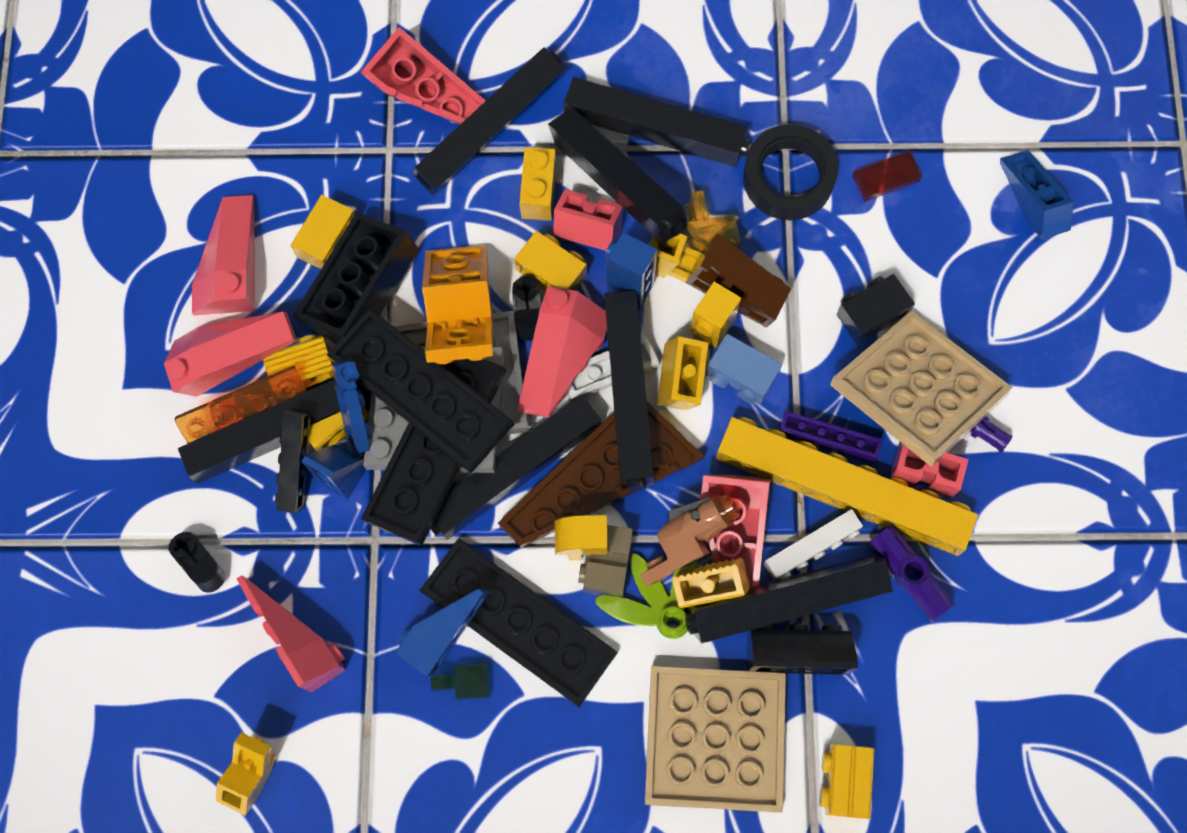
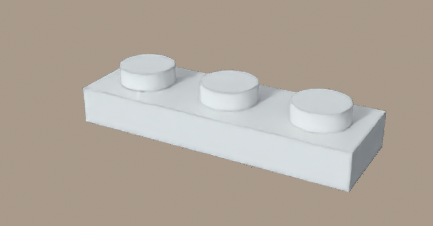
[568,335,659,402]

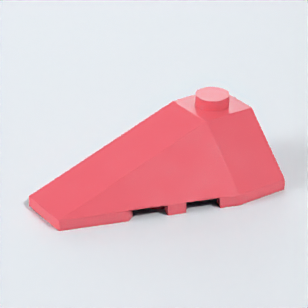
[361,27,486,125]
[192,195,255,316]
[517,286,607,417]
[164,311,297,397]
[701,475,771,587]
[236,575,345,693]

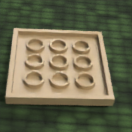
[830,311,1012,467]
[645,666,786,813]

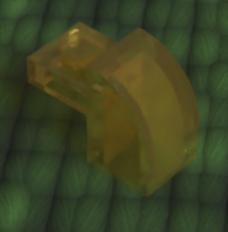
[684,190,741,253]

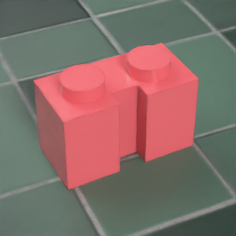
[553,189,623,251]
[889,444,969,499]

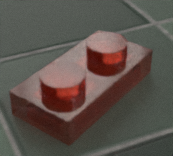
[852,151,922,202]

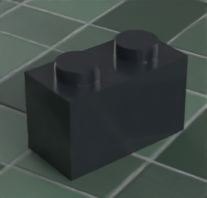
[836,273,915,345]

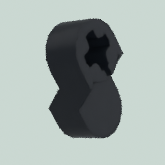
[512,276,542,341]
[168,532,225,593]

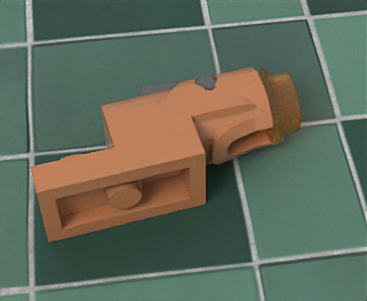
[640,493,740,587]

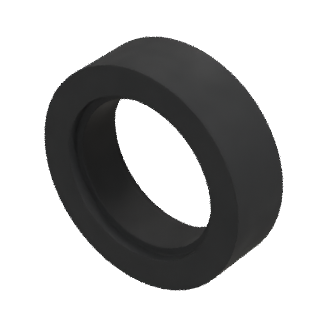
[743,125,838,220]

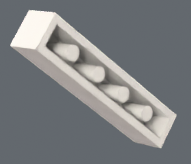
[764,509,863,581]

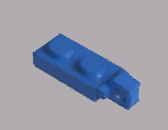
[332,359,372,453]

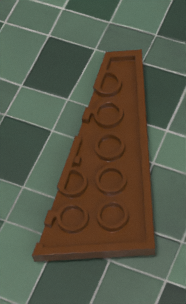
[498,401,705,548]

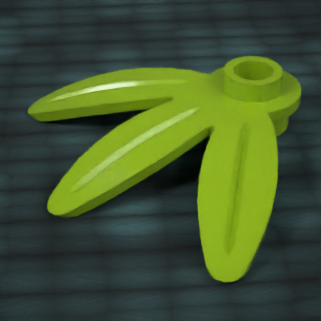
[595,553,697,639]

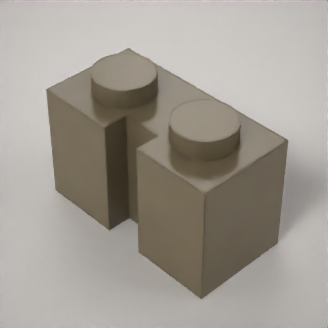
[578,525,633,598]

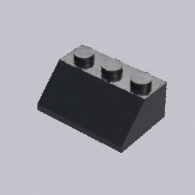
[747,624,858,675]

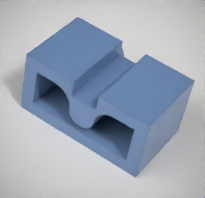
[706,334,783,405]

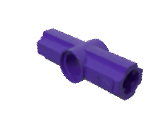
[869,525,955,622]

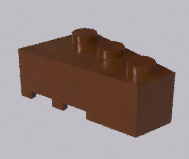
[685,233,791,328]

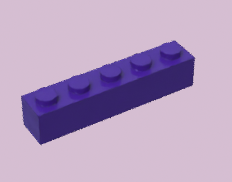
[779,411,883,463]

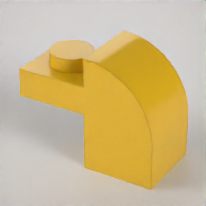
[648,233,700,282]
[554,515,608,561]
[216,732,276,816]

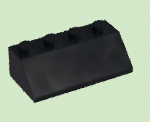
[293,212,419,344]

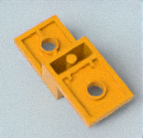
[422,245,493,364]

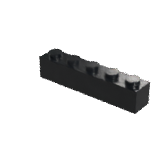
[275,408,311,513]

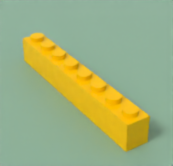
[715,417,978,556]

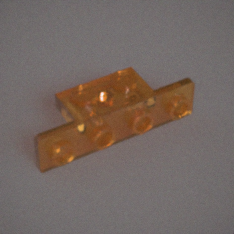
[174,366,307,443]

